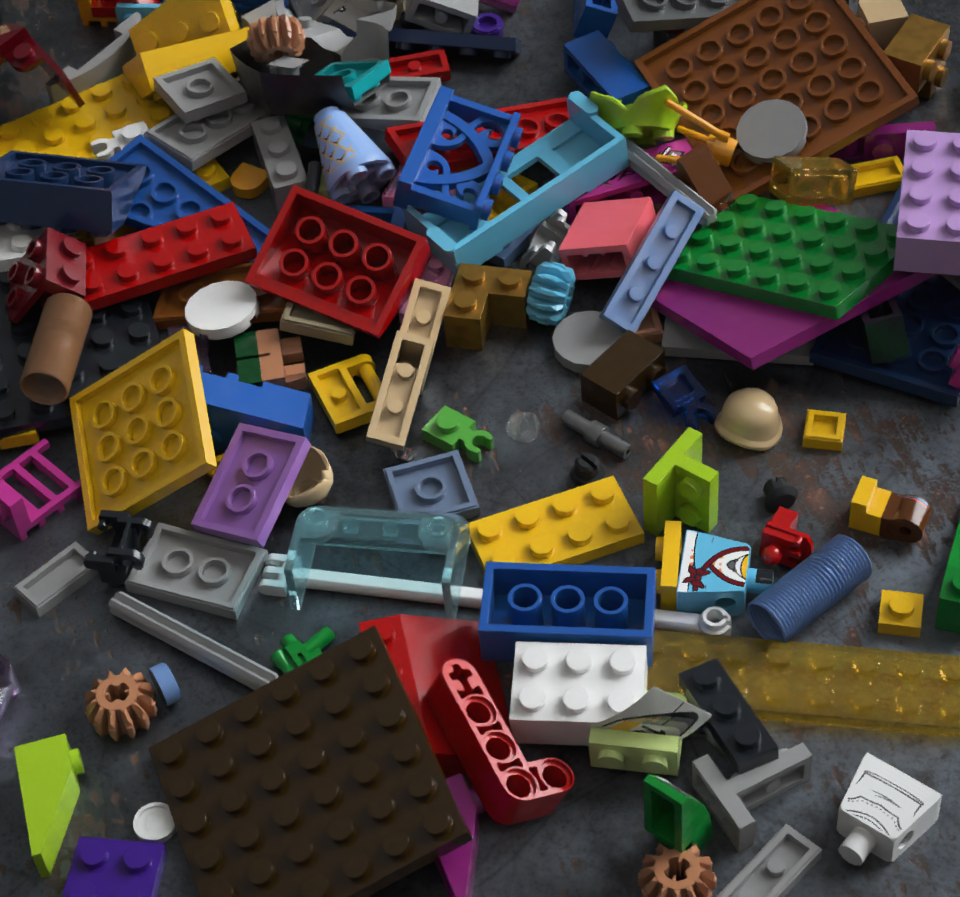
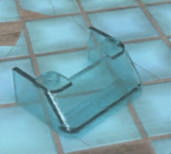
[284,504,471,619]

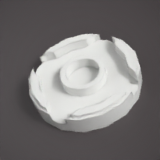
[185,280,260,340]

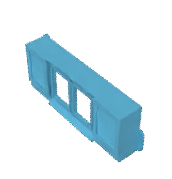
[403,91,629,275]

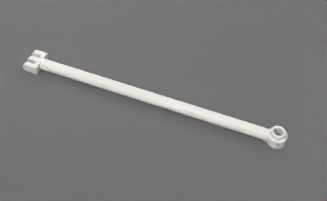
[258,553,732,645]

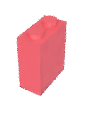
[558,197,656,280]

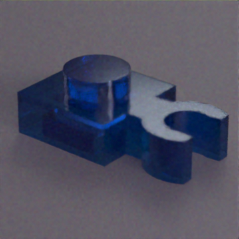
[652,364,716,431]

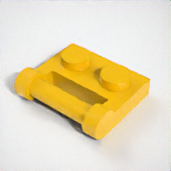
[308,354,381,434]

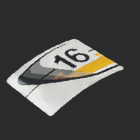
[597,687,711,741]

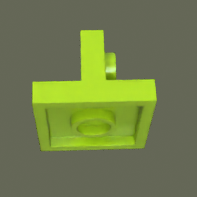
[643,427,719,536]

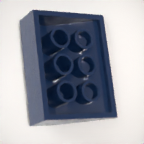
[0,150,146,237]

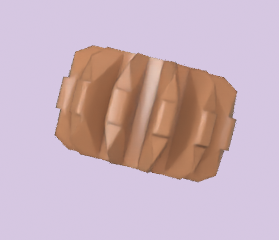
[246,14,306,64]
[84,667,157,742]
[638,843,716,897]

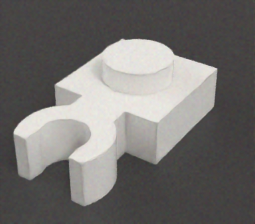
[91,121,149,160]

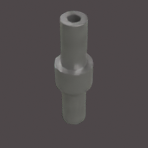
[561,409,633,459]

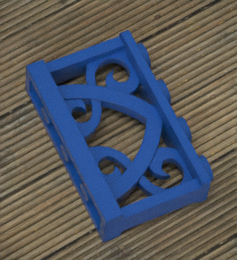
[393,85,524,231]

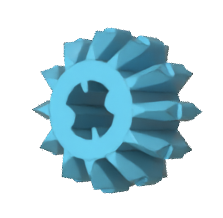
[526,261,576,326]

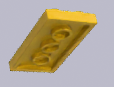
[465,475,645,574]

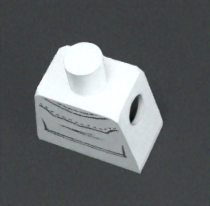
[836,752,942,866]

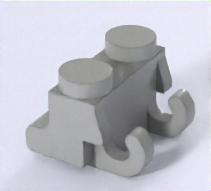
[519,208,571,275]

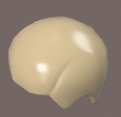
[285,446,333,508]

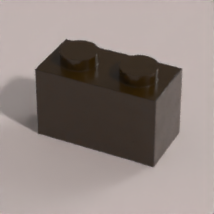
[580,330,666,421]

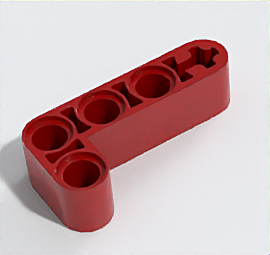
[427,659,575,825]

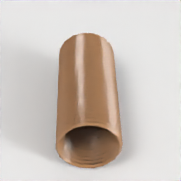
[19,293,92,405]

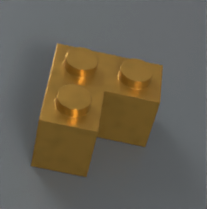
[884,14,952,99]
[443,263,533,351]

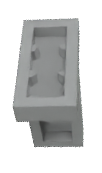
[692,742,813,852]

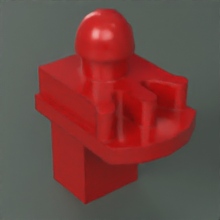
[759,506,814,569]

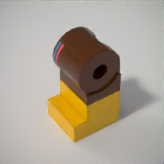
[848,475,932,543]

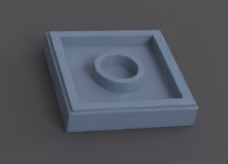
[383,450,480,536]

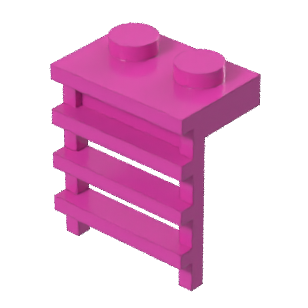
[0,438,83,541]

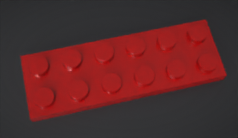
[385,96,569,175]
[38,202,257,320]

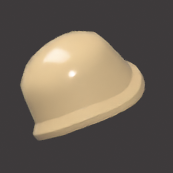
[714,387,783,451]

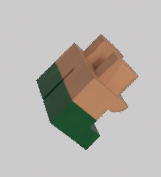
[234,328,308,390]

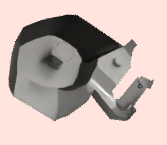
[230,0,397,115]

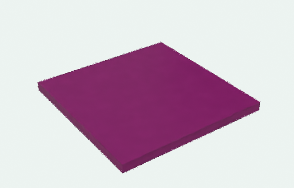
[651,193,937,370]

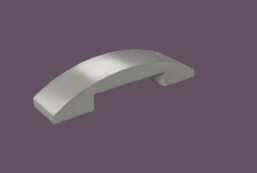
[45,12,142,104]

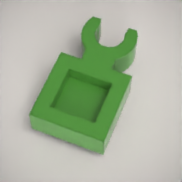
[422,405,494,463]

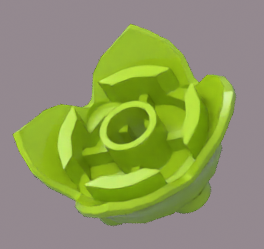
[589,85,688,149]

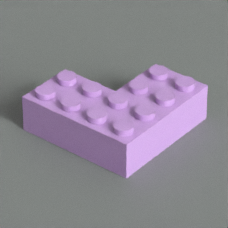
[893,130,960,276]

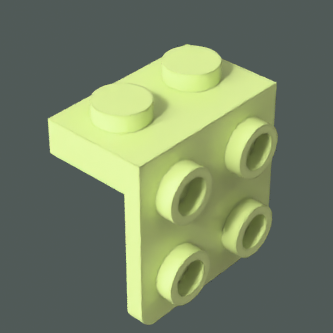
[588,690,687,776]

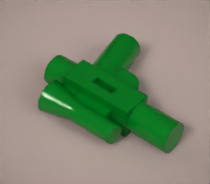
[270,626,336,674]

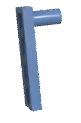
[599,190,705,333]

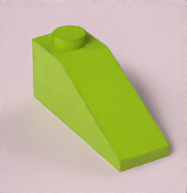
[14,733,84,879]

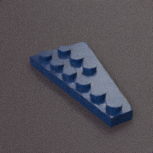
[108,134,270,263]

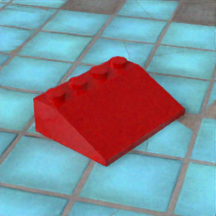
[244,185,432,339]
[358,614,512,778]

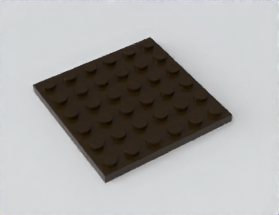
[148,625,474,897]

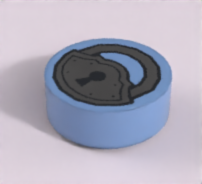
[148,662,182,707]

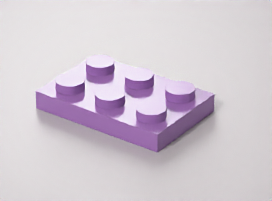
[191,423,311,548]

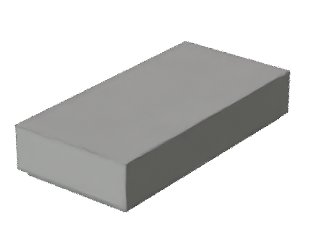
[12,541,99,618]

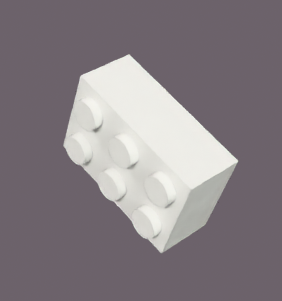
[509,641,648,746]

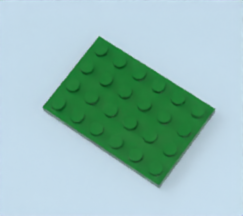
[666,194,898,320]

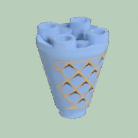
[314,106,397,204]

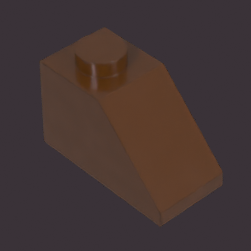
[677,143,733,214]

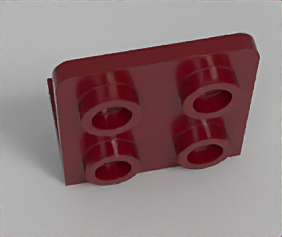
[6,227,86,324]

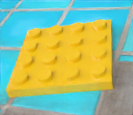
[69,328,217,535]

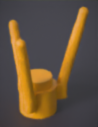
[655,99,738,167]

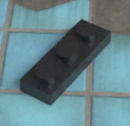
[678,658,779,775]

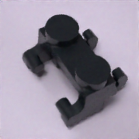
[83,510,155,588]

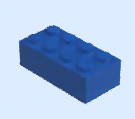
[478,562,656,667]

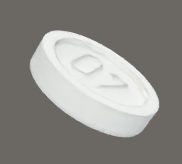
[133,802,177,843]

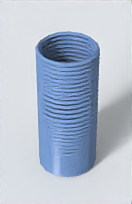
[747,534,872,646]

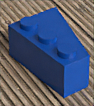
[199,365,315,450]

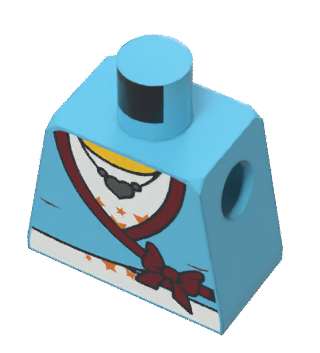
[676,530,774,616]

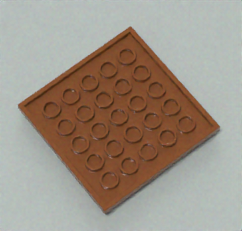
[634,0,920,203]

